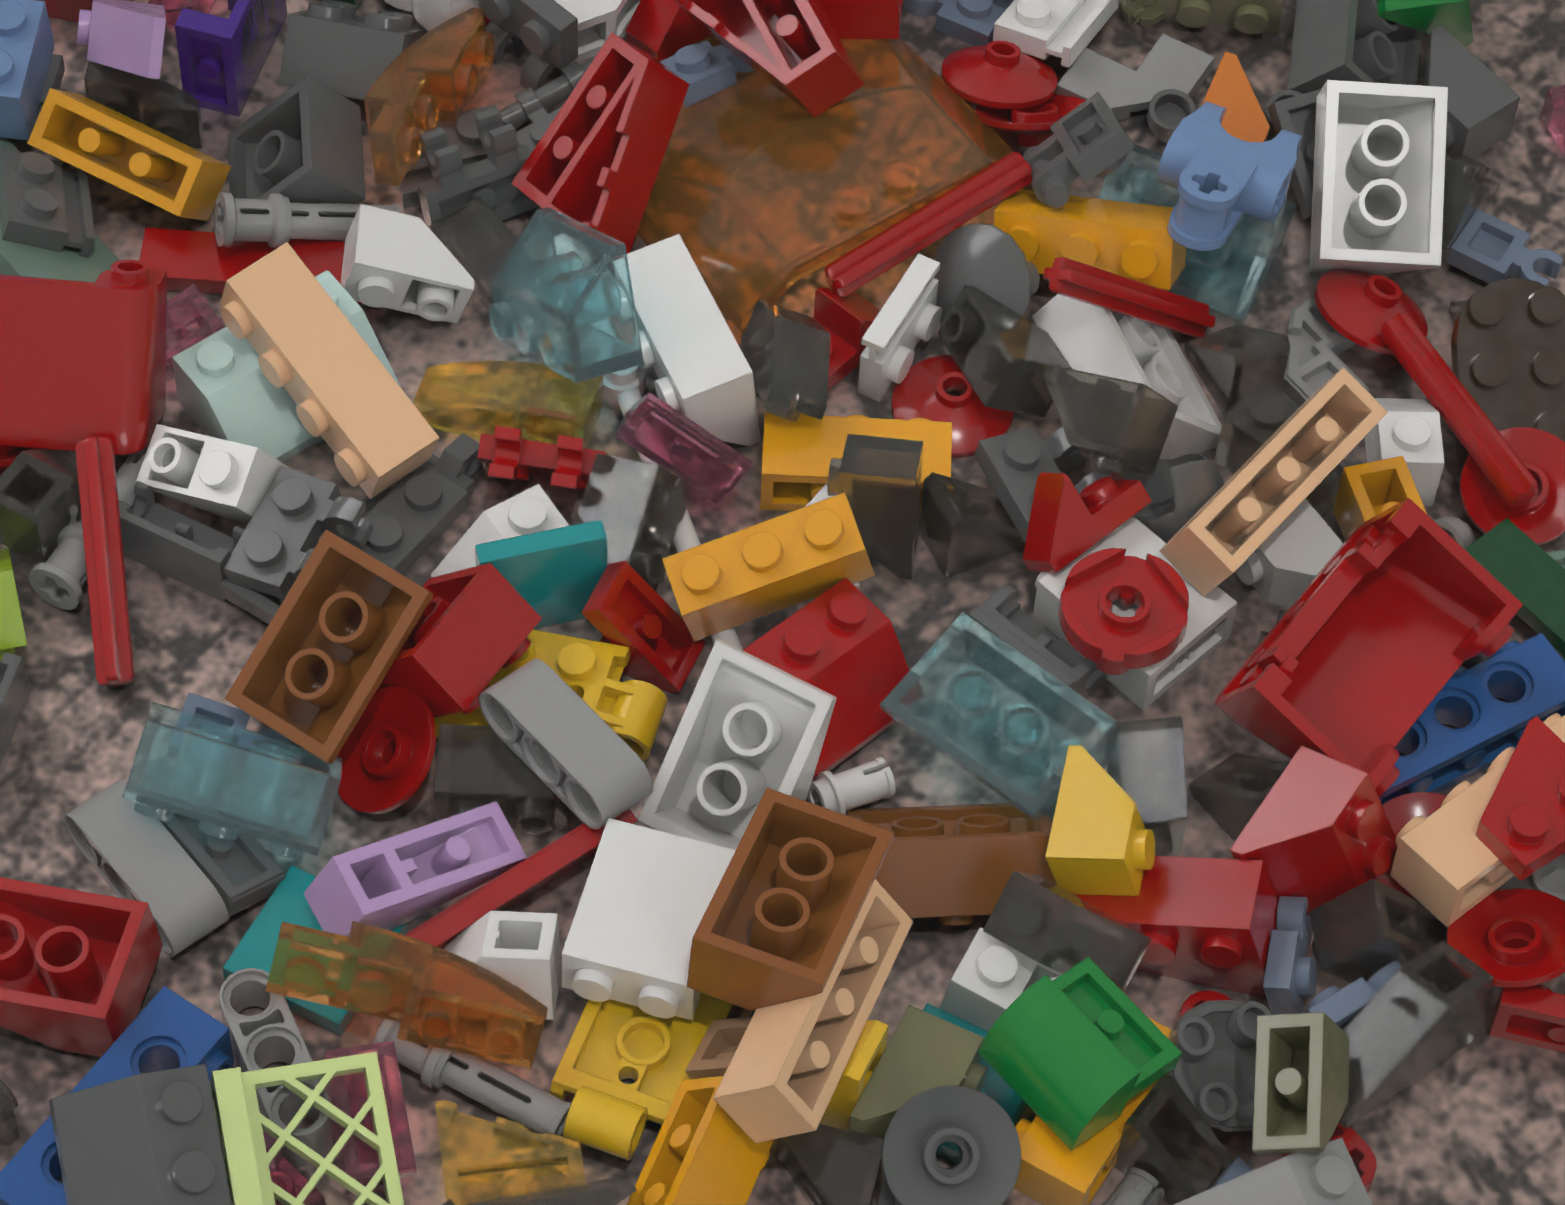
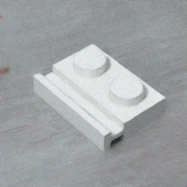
[993,0,1119,68]
[858,253,942,402]

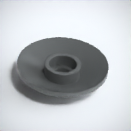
[881,1085,1021,1205]

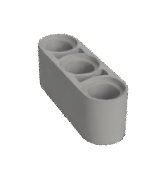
[479,659,653,830]
[64,780,229,957]
[219,968,334,1167]

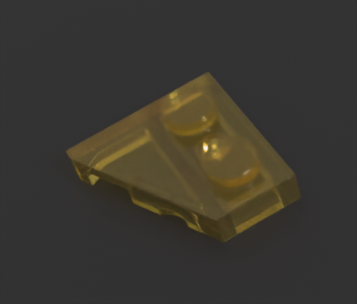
[435,1100,588,1205]

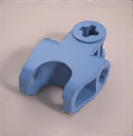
[1157,101,1303,251]

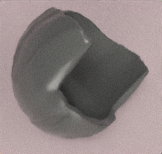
[1121,453,1224,543]

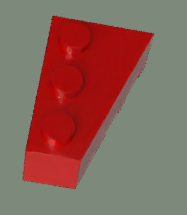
[675,0,865,118]
[511,32,690,258]
[1053,856,1278,999]

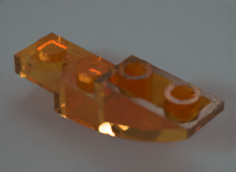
[364,8,495,186]
[265,921,548,1069]

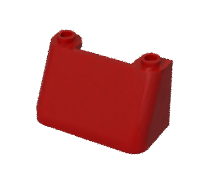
[0,259,167,455]
[1214,498,1523,797]

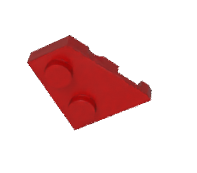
[1475,716,1565,881]

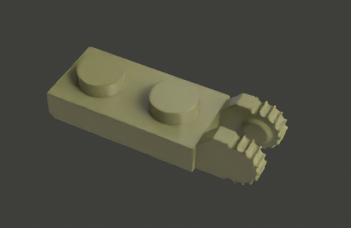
[1119,0,1284,34]

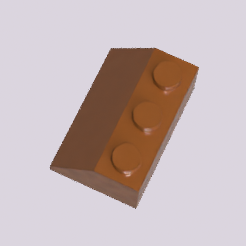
[224,530,434,765]
[687,788,894,1010]
[846,802,1059,925]

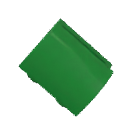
[978,957,1182,1151]

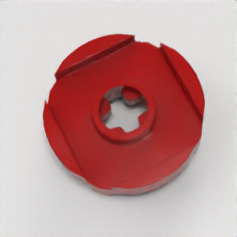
[1058,548,1189,675]

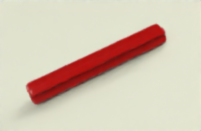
[824,152,1032,297]
[1043,256,1216,338]
[1381,313,1538,508]
[75,437,135,687]

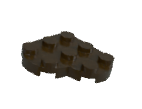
[1451,277,1565,466]

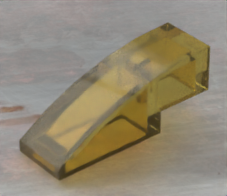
[413,360,603,448]

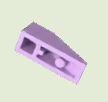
[76,0,166,79]
[303,801,527,951]

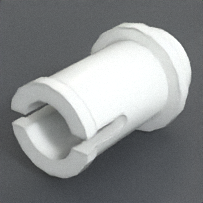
[808,757,896,815]

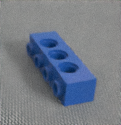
[1379,633,1565,805]
[0,986,234,1205]

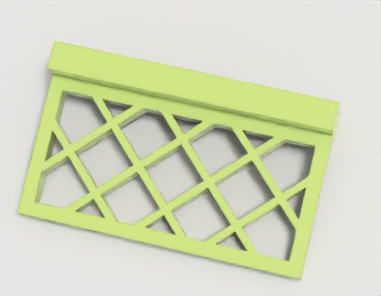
[209,1052,404,1205]

